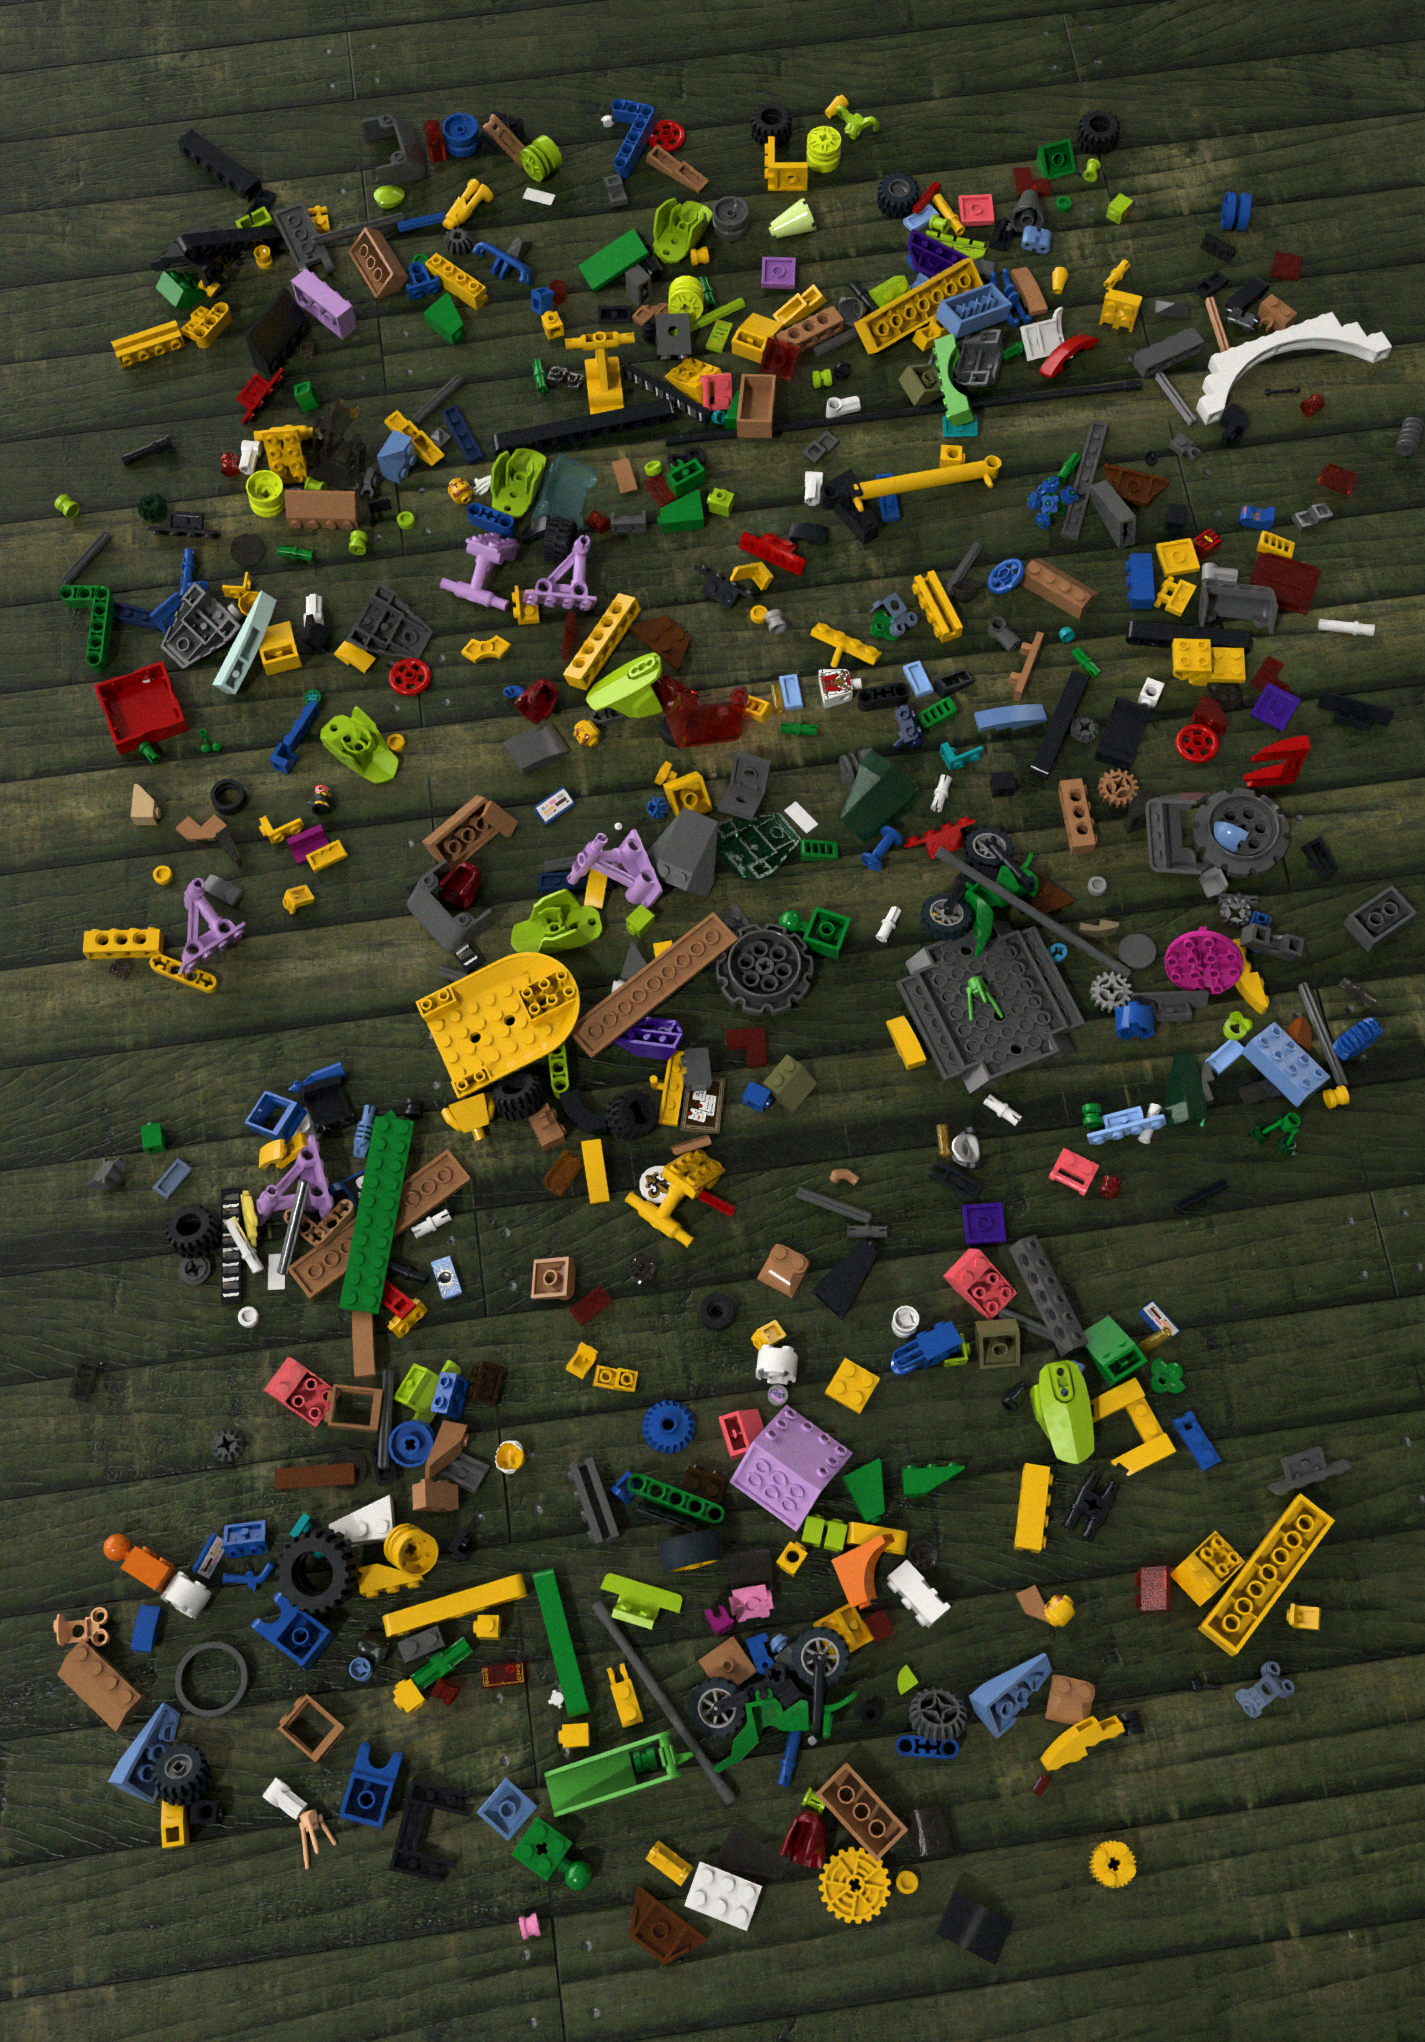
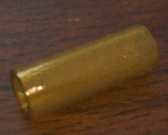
[770,684,784,715]
[936,1124,951,1158]
[1139,1327,1172,1353]

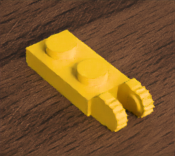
[607,1663,644,1729]

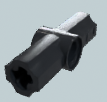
[637,232,663,280]

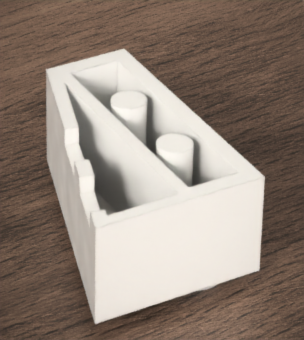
[329,1495,396,1547]
[887,1560,951,1629]

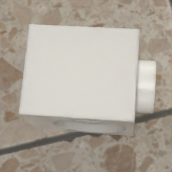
[1137,677,1165,710]

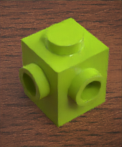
[707,488,735,518]

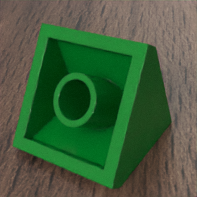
[1036,138,1076,181]

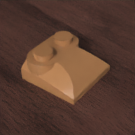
[757,1244,811,1298]
[531,1257,576,1300]
[1044,1675,1095,1725]

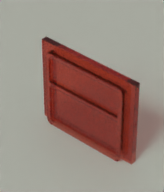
[1249,552,1321,616]

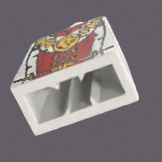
[818,669,862,709]

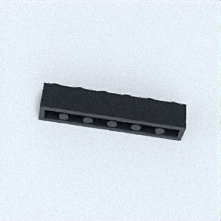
[177,129,262,202]

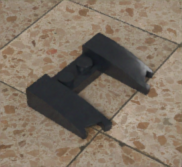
[389,1780,469,1883]

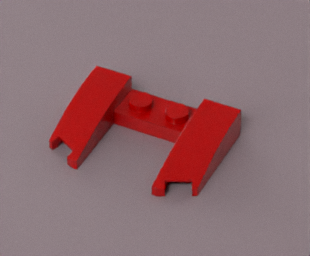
[1243,735,1311,788]

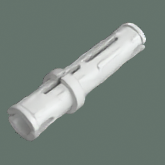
[1318,618,1375,636]
[224,1217,264,1274]

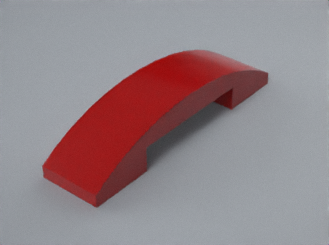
[1039,334,1099,379]
[382,1279,416,1320]

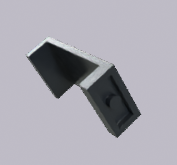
[1093,697,1151,771]

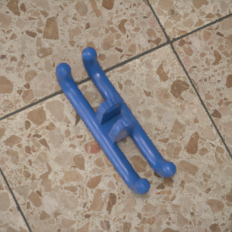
[472,242,533,286]
[990,268,1032,328]

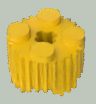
[1089,1841,1137,1888]

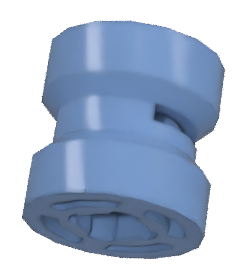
[349,1658,374,1681]

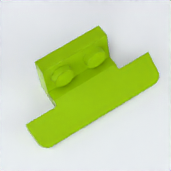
[393,1360,461,1424]
[600,1573,682,1630]

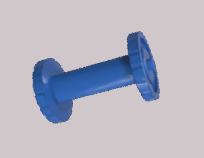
[860,826,903,872]

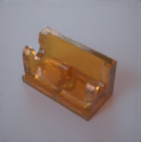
[542,1149,582,1197]

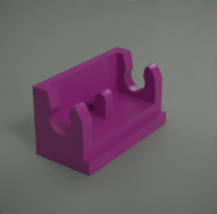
[704,1605,735,1637]

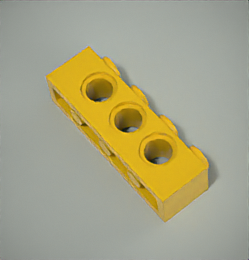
[83,927,164,960]

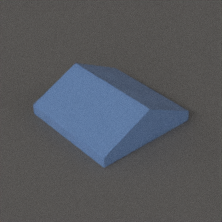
[476,1778,537,1841]

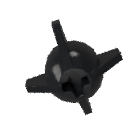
[298,614,335,655]

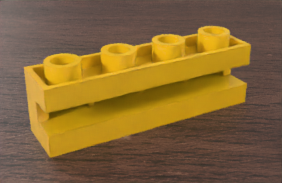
[425,253,488,310]
[111,320,185,368]
[912,570,963,643]
[1014,1463,1053,1553]

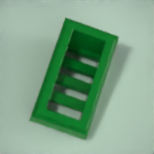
[725,390,740,429]
[917,696,958,731]
[800,839,839,862]

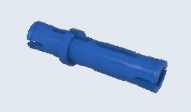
[179,548,196,598]
[777,1730,803,1787]

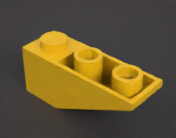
[358,1564,425,1598]
[161,1800,190,1849]

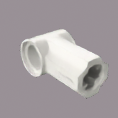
[826,396,861,418]
[239,440,262,475]
[805,471,823,506]
[304,594,324,627]
[262,1777,308,1820]

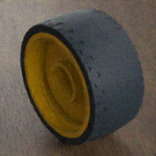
[658,1529,723,1574]

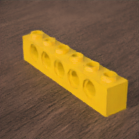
[563,593,641,690]

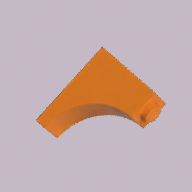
[832,1533,895,1610]

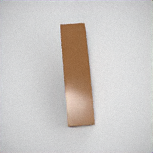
[1010,267,1048,316]
[352,1311,376,1379]

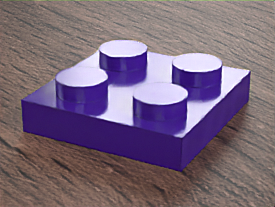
[1250,683,1301,732]
[961,1202,1006,1246]

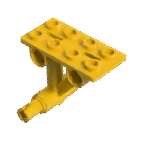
[565,331,635,415]
[254,425,324,484]
[625,1149,726,1248]

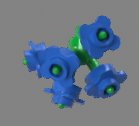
[1027,477,1079,530]

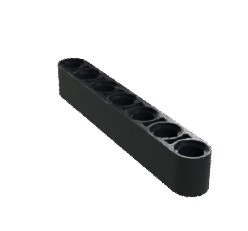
[176,225,284,258]
[1125,621,1251,655]
[1029,670,1090,780]

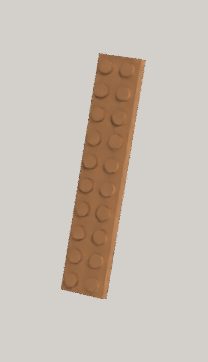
[570,912,738,1059]
[287,1149,472,1300]

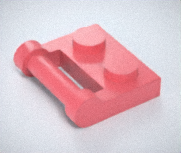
[701,373,732,412]
[1048,1148,1099,1196]

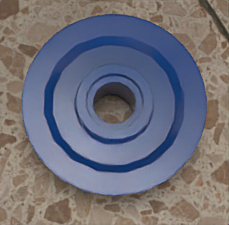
[642,1400,695,1454]

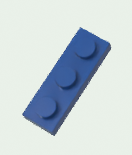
[875,473,900,522]
[283,700,320,753]

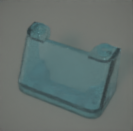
[531,453,597,531]

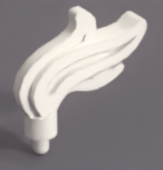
[473,475,491,496]

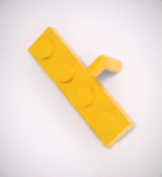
[810,623,882,668]
[650,1050,685,1127]

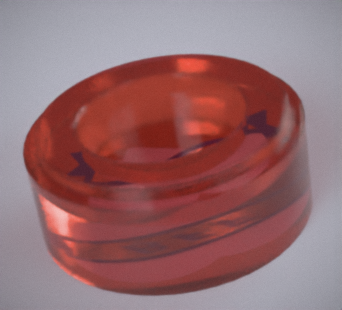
[1031,1773,1050,1797]

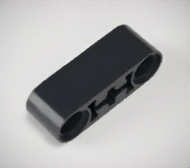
[1225,275,1270,315]
[857,683,910,712]

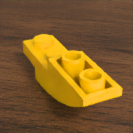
[1232,938,1269,1014]
[1040,1715,1125,1771]

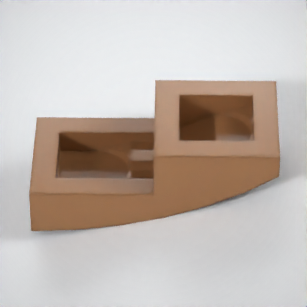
[612,458,638,495]

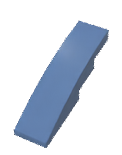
[974,704,1048,732]

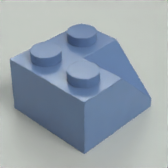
[377,430,417,484]

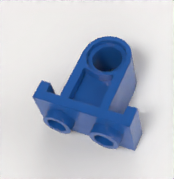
[406,262,442,301]

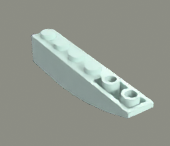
[212,591,277,694]

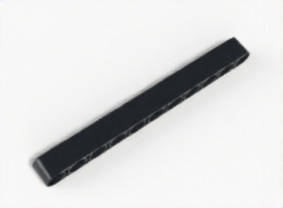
[491,399,678,457]

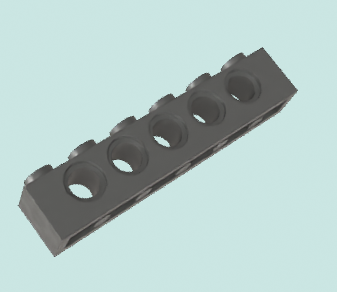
[1009,1235,1089,1357]

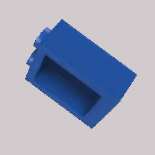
[244,1091,307,1145]

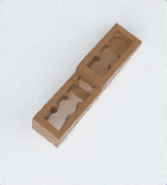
[646,144,709,193]

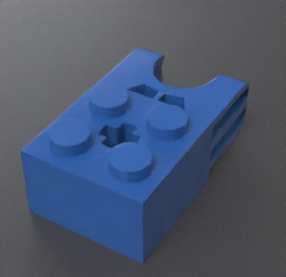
[890,1321,963,1376]
[251,1592,335,1671]
[339,1742,403,1830]

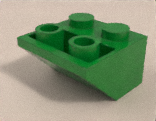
[156,270,207,309]

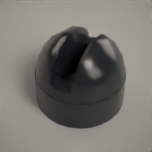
[1144,451,1158,466]

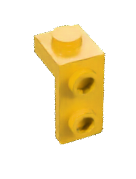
[730,562,774,590]
[259,816,305,844]

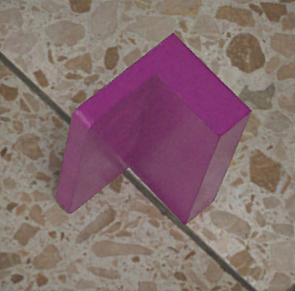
[286,824,329,864]

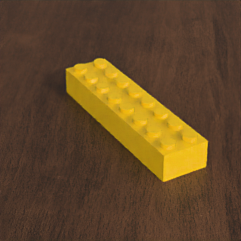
[854,257,983,354]
[1197,1493,1335,1656]

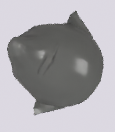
[838,296,868,328]

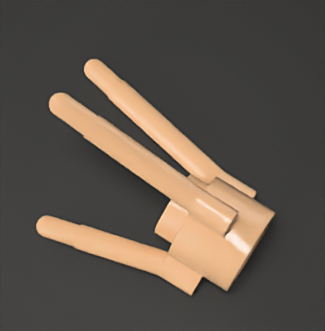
[299,1809,337,1869]

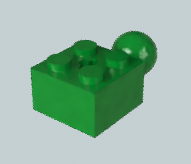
[779,906,851,960]
[511,1817,593,1891]

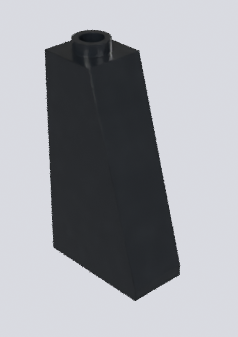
[813,1239,878,1321]

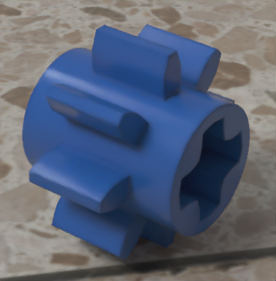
[647,796,670,819]

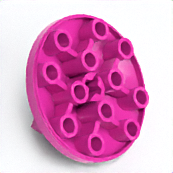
[1164,926,1243,995]

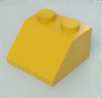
[663,771,713,817]

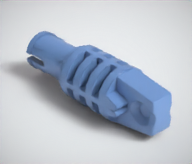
[353,1105,376,1159]

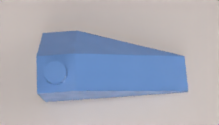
[969,1653,1052,1739]
[108,1703,180,1804]

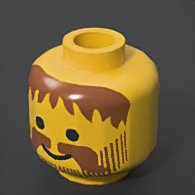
[448,478,474,504]
[574,719,601,747]
[1043,1595,1075,1627]

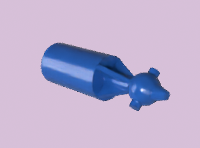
[288,1061,346,1094]

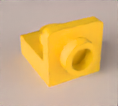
[283,884,315,914]
[751,1320,787,1350]

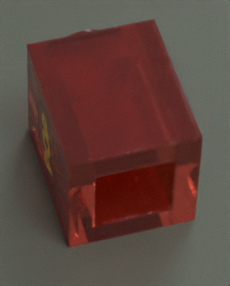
[1193,528,1222,561]

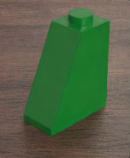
[423,293,465,346]
[657,489,704,534]
[842,1458,885,1525]

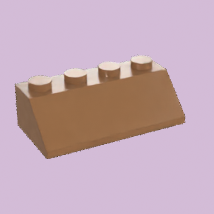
[348,227,409,299]
[285,490,361,530]
[1020,558,1099,619]
[422,795,499,871]
[57,1639,148,1732]
[815,1762,908,1862]

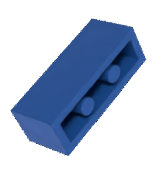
[1125,553,1155,609]

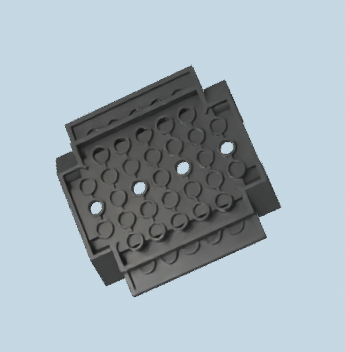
[896,920,1085,1095]

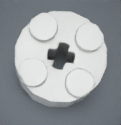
[755,1345,798,1385]
[160,1571,212,1619]

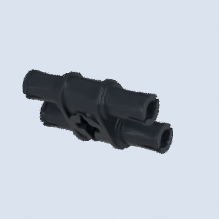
[1062,1470,1121,1542]

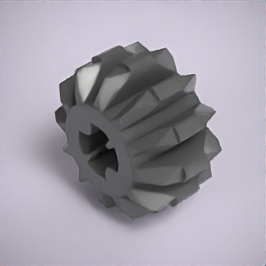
[444,227,473,256]

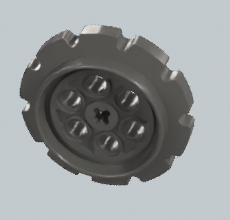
[1192,788,1289,878]
[716,923,813,1016]

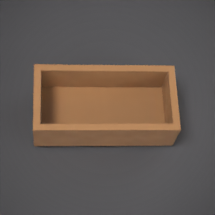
[737,374,776,438]

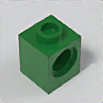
[294,380,319,412]
[141,1122,167,1154]

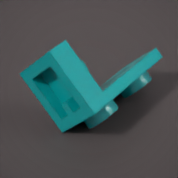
[940,742,984,771]
[289,1513,327,1559]

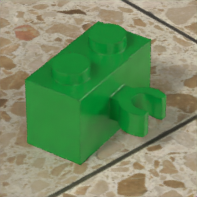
[666,458,705,498]

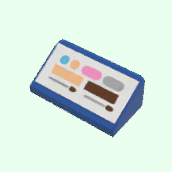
[534,787,575,825]
[1138,1300,1181,1344]
[192,1533,225,1580]

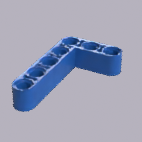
[611,99,657,179]

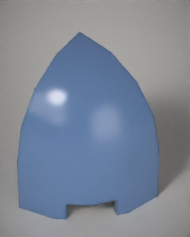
[1214,821,1249,852]

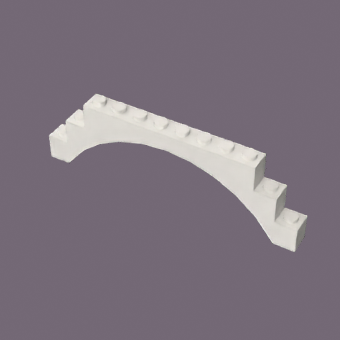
[1196,312,1392,425]

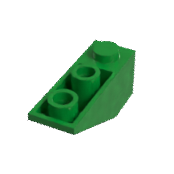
[901,1463,965,1498]

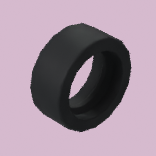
[210,779,247,816]

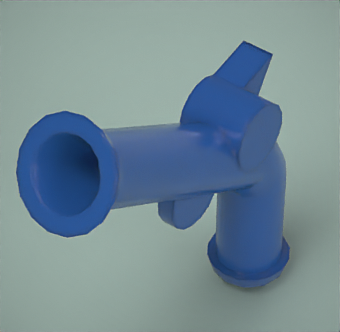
[222,1562,275,1593]

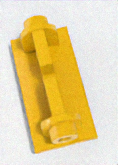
[387,1298,428,1339]
[646,1840,694,1886]

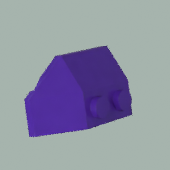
[907,229,970,278]
[613,1017,684,1061]

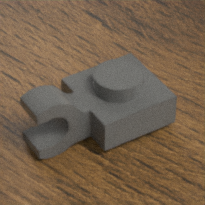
[360,467,379,501]

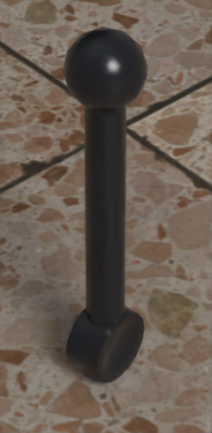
[1265,386,1301,396]

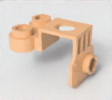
[54,1607,110,1647]

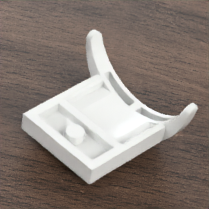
[1020,307,1073,361]

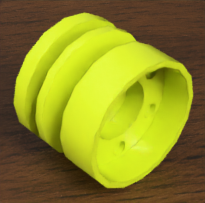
[806,126,841,173]
[668,276,704,322]
[246,470,285,518]

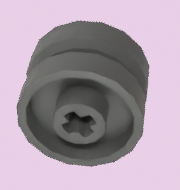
[713,196,749,241]

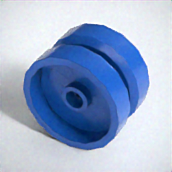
[442,113,480,157]
[1221,191,1252,232]
[388,1419,437,1468]

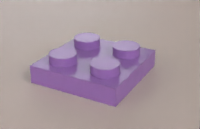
[761,257,796,289]

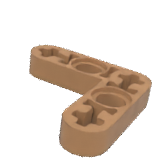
[283,1199,356,1249]

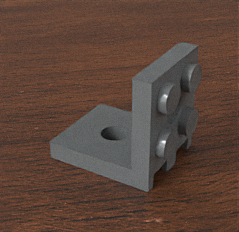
[655,313,691,360]
[718,751,772,821]

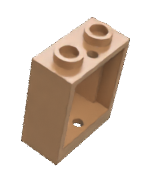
[324,1384,383,1433]
[277,1694,348,1764]

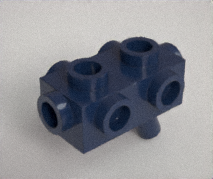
[893,704,924,750]

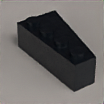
[823,468,879,546]

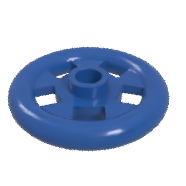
[987,558,1025,594]

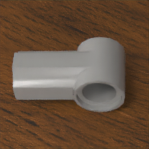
[1201,563,1238,583]

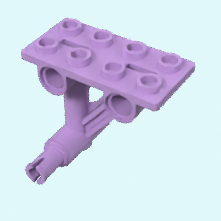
[440,532,521,611]
[523,535,597,611]
[567,829,662,910]
[178,878,246,975]
[254,1135,334,1226]

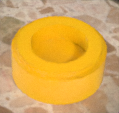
[750,605,768,624]
[386,734,405,753]
[153,865,173,885]
[896,1871,918,1894]

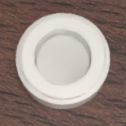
[238,1307,259,1328]

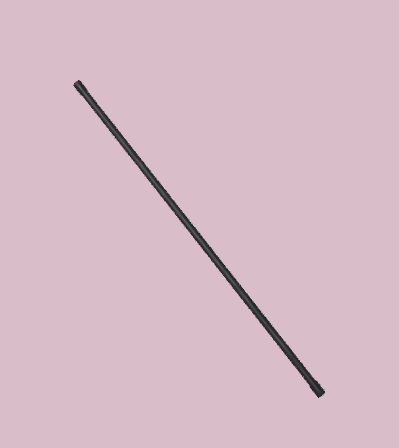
[665,379,1141,447]

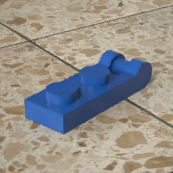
[1172,1410,1221,1472]

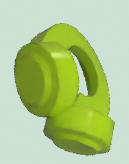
[1223,1011,1253,1041]

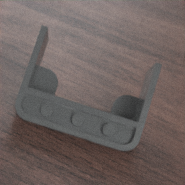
[362,114,426,187]
[1198,580,1278,634]
[1145,792,1214,874]
[407,859,495,954]

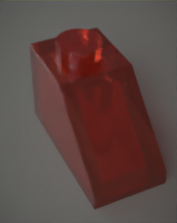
[1190,695,1228,736]

